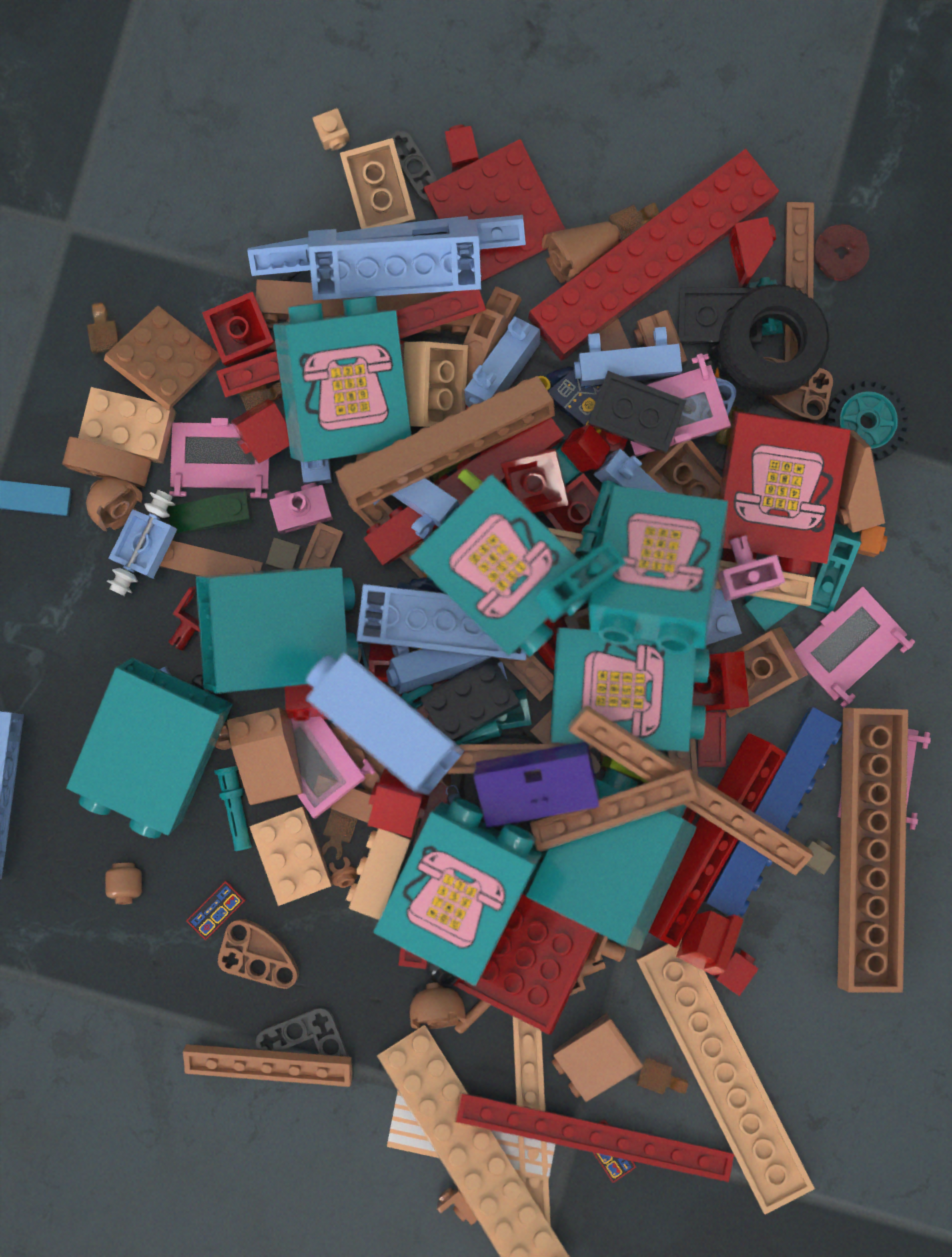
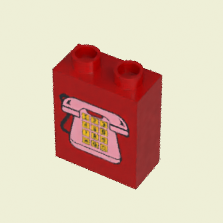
[718,411,851,575]

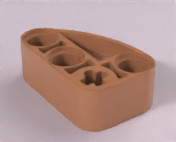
[762,357,833,423]
[62,437,152,487]
[218,919,299,989]

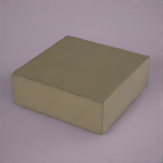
[266,538,301,569]

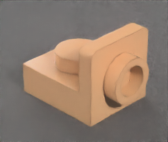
[313,108,350,150]

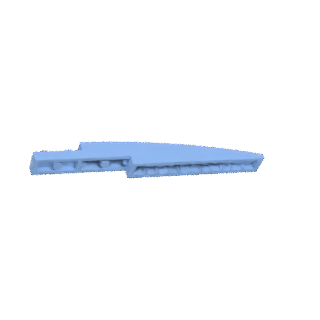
[247,215,526,276]

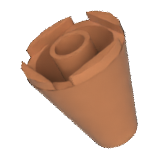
[542,221,621,283]

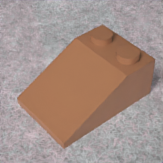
[836,430,885,533]
[640,440,722,500]
[726,627,808,718]
[227,708,303,805]

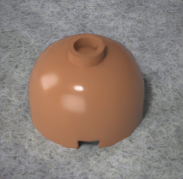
[86,476,142,531]
[410,983,466,1029]

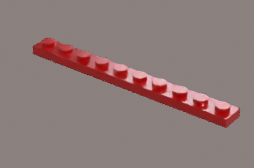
[216,289,486,398]
[455,1093,734,1182]

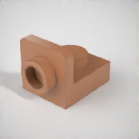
[437,1187,477,1225]

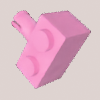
[269,483,333,535]
[718,536,785,602]

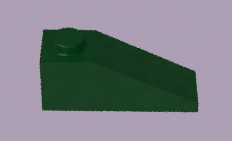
[168,491,253,534]

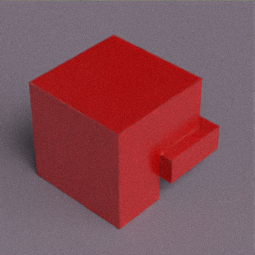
[231,399,289,464]
[368,767,429,838]
[676,911,744,976]

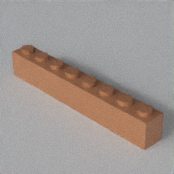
[256,279,475,335]
[336,376,555,512]

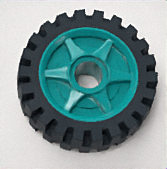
[824,380,909,463]

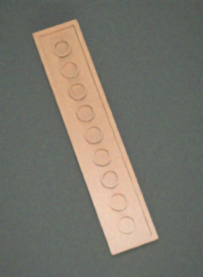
[636,939,815,1214]
[377,1025,569,1257]

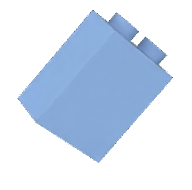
[306,653,465,795]

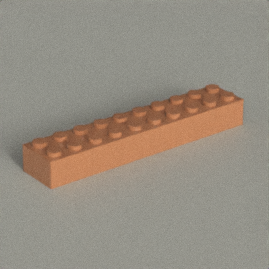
[837,708,908,992]

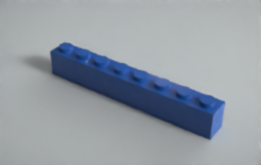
[704,707,843,916]

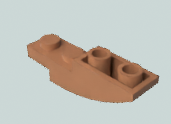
[463,287,522,387]

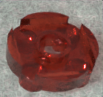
[814,224,869,280]

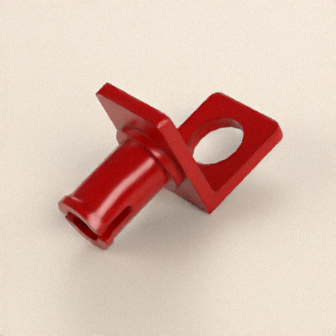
[168,586,200,651]

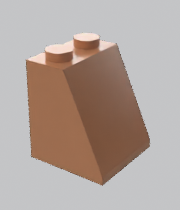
[552,1013,643,1102]

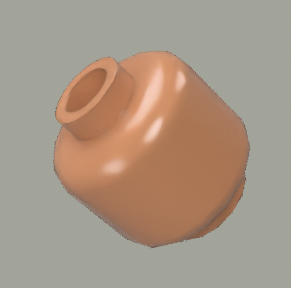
[106,863,142,905]

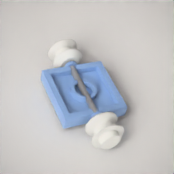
[107,490,177,596]

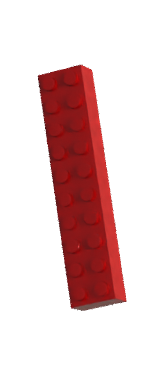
[528,149,779,362]

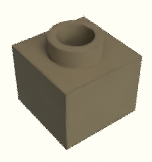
[805,839,836,875]

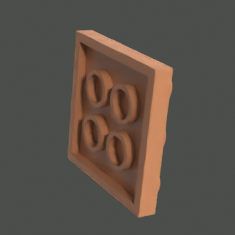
[104,306,221,411]

